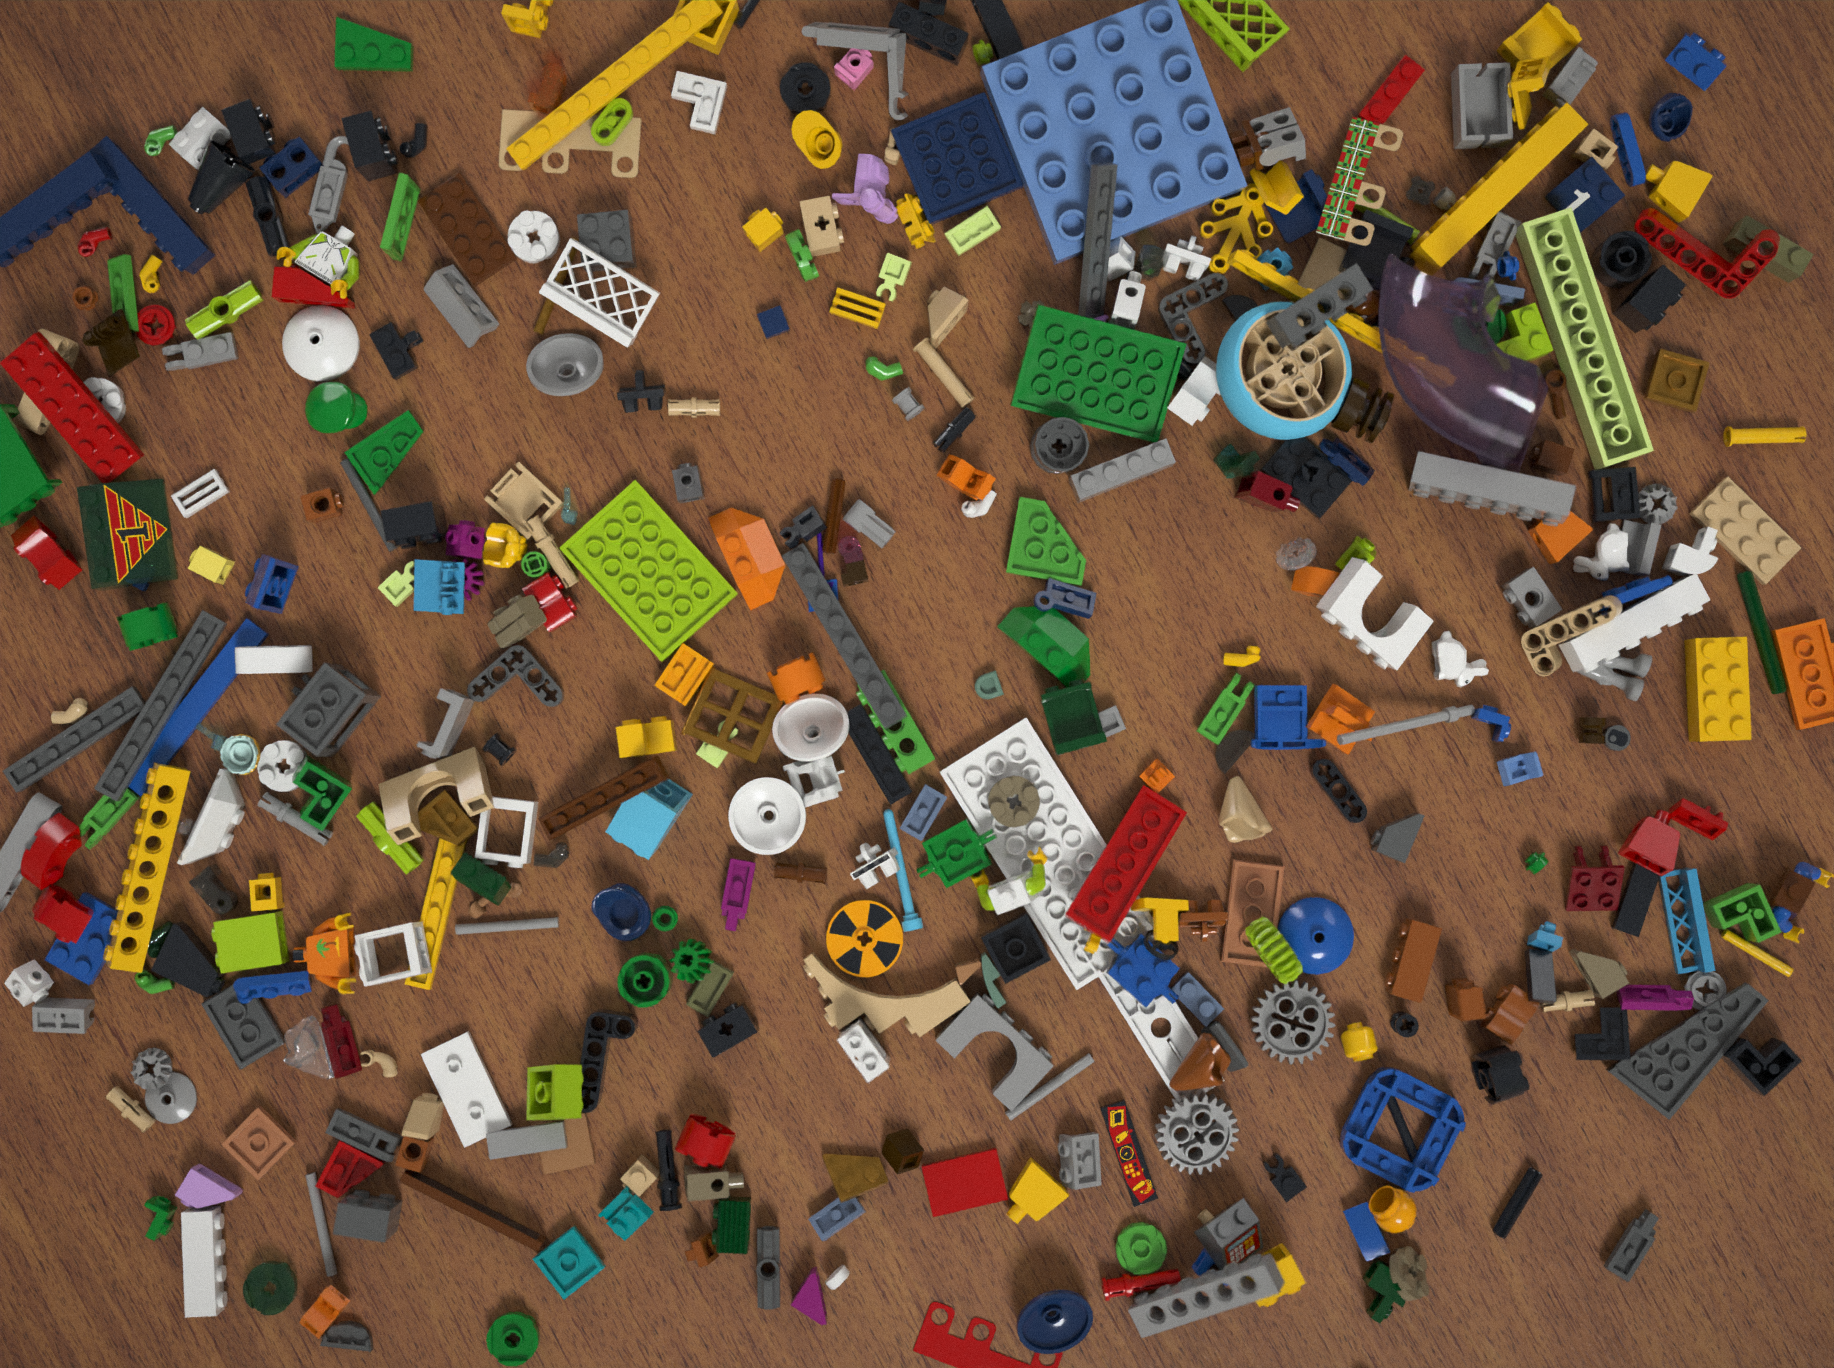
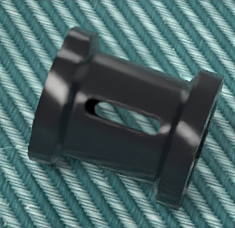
[482,733,517,766]
[1390,1011,1419,1038]

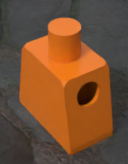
[1528,511,1593,564]

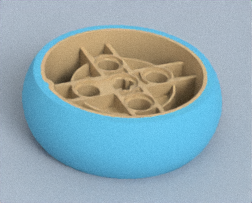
[1216,302,1352,440]

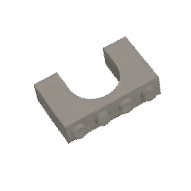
[935,992,1054,1112]

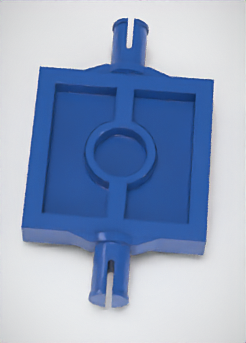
[1595,575,1673,613]
[1106,934,1180,1007]

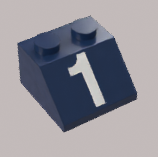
[1545,157,1625,233]

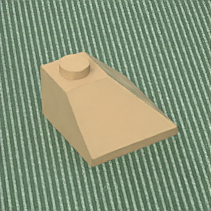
[927,286,969,349]

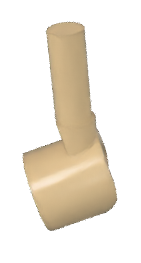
[884,128,900,165]

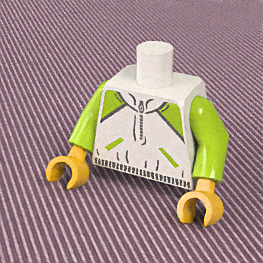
[276,226,359,299]
[970,847,1047,915]

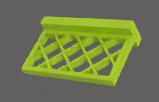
[1177,0,1290,72]

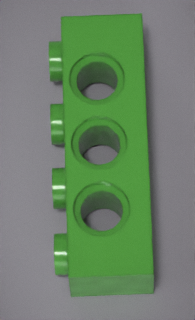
[856,670,935,774]

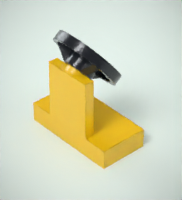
[1131,898,1189,960]

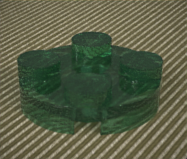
[243,1261,298,1315]

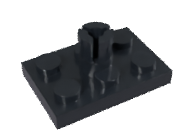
[1261,437,1352,519]

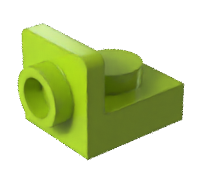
[1335,536,1377,570]

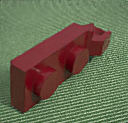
[321,1004,362,1079]

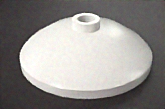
[282,305,360,382]
[772,694,849,761]
[729,777,806,855]

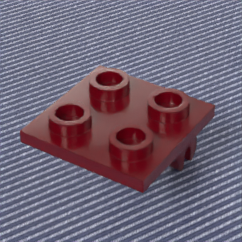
[1565,845,1625,911]

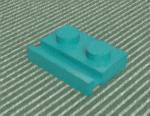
[598,1186,654,1241]

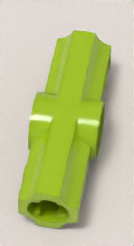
[185,280,264,340]
[356,802,424,874]

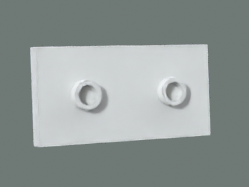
[421,1031,512,1148]

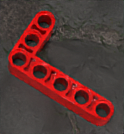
[1634,208,1780,299]

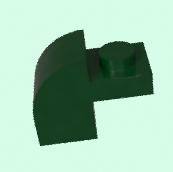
[1362,1258,1406,1324]

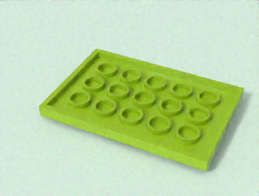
[559,480,738,662]

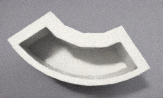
[1167,356,1221,426]

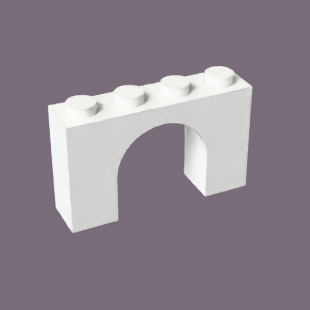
[1316,557,1433,670]

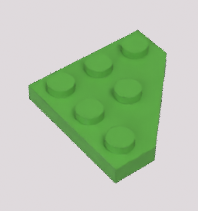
[1006,497,1086,586]

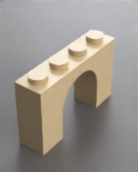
[379,747,494,845]

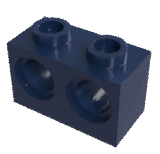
[259,136,323,198]

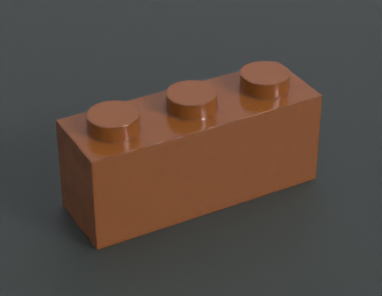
[1384,918,1442,1003]

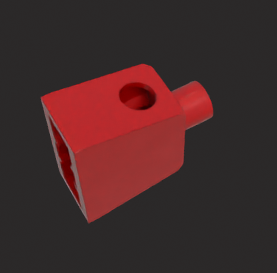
[1618,810,1681,877]

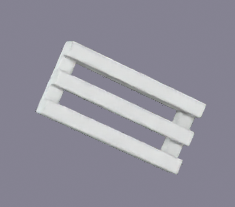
[171,469,230,518]

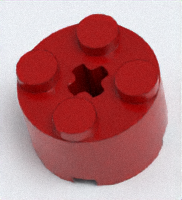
[675,1114,736,1169]

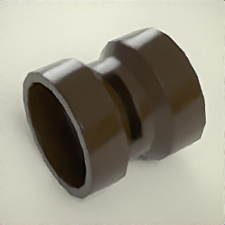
[1579,717,1606,744]

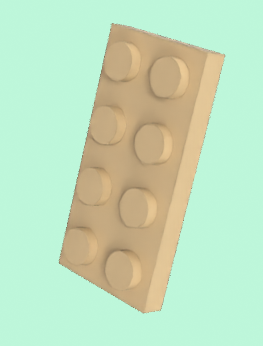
[1689,477,1801,585]

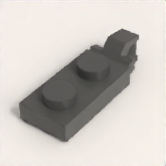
[1603,1209,1659,1282]

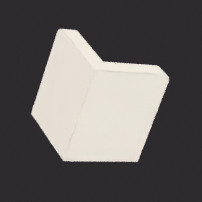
[1107,237,1136,281]

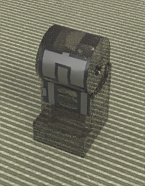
[189,864,238,914]

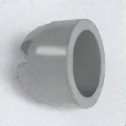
[1433,187,1456,210]

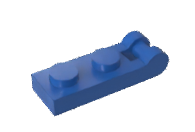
[233,971,312,1004]

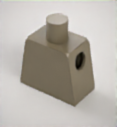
[684,1165,744,1201]

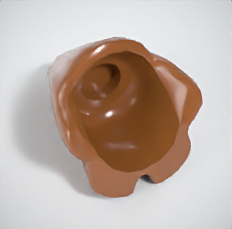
[1169,1032,1231,1091]

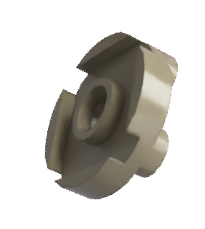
[988,776,1040,827]
[1389,1246,1429,1301]

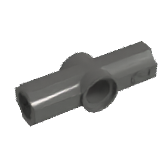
[756,1226,781,1309]

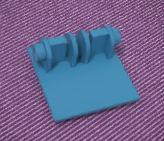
[414,559,465,615]

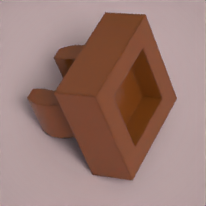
[684,1232,719,1267]

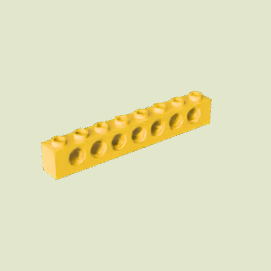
[103,762,190,973]

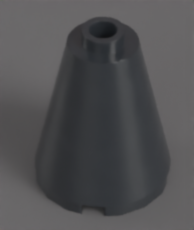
[188,140,255,215]

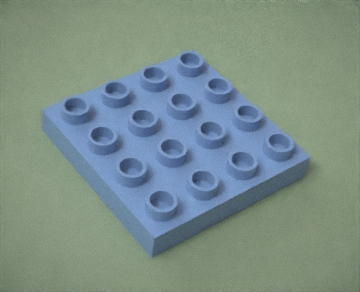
[980,0,1247,265]

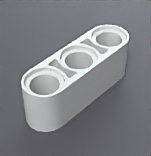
[235,645,313,674]

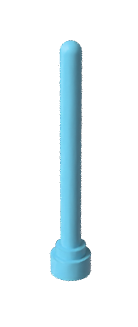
[883,809,924,932]

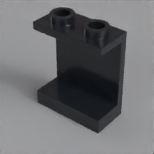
[1338,209,1414,291]

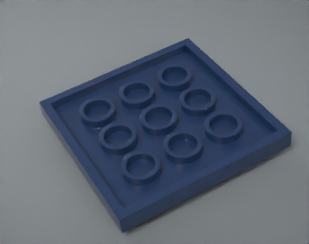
[891,92,1023,225]

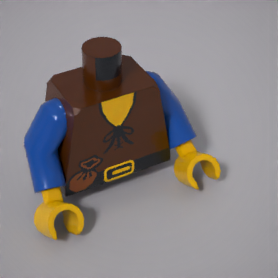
[1768,862,1834,943]

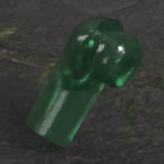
[147,921,173,959]

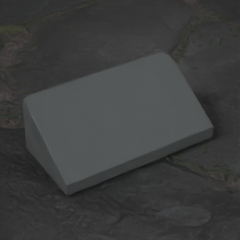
[1201,1020,1249,1072]

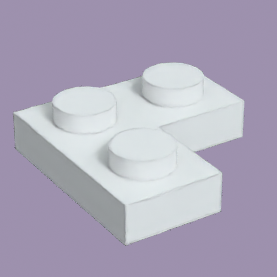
[671,71,727,134]

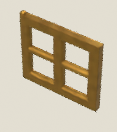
[681,666,784,764]

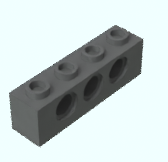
[1265,263,1373,349]

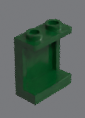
[1040,679,1107,756]

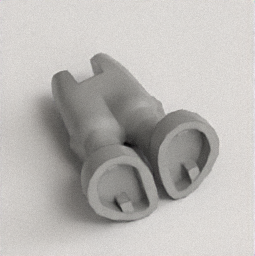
[1576,654,1652,702]

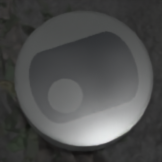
[1603,725,1631,751]

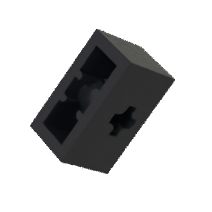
[697,1002,759,1058]

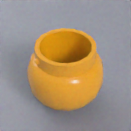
[1369,1186,1417,1233]

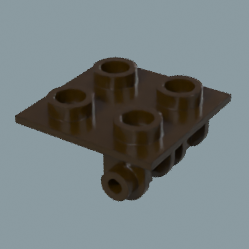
[82,309,140,376]

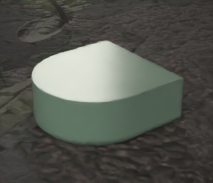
[975,670,1004,700]

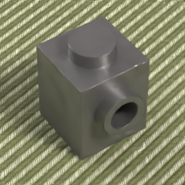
[672,463,705,504]

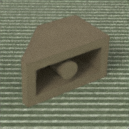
[1568,949,1629,999]

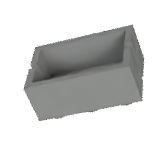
[1451,63,1513,149]

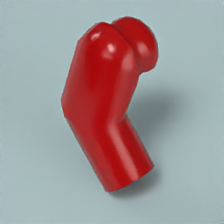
[78,227,112,257]

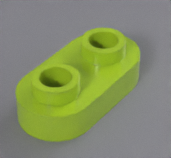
[591,98,633,146]

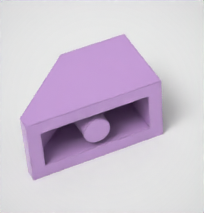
[175,1163,244,1209]

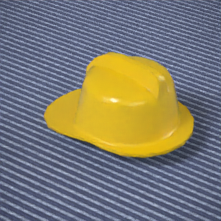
[791,110,842,169]

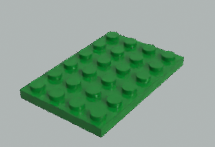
[1010,304,1186,443]

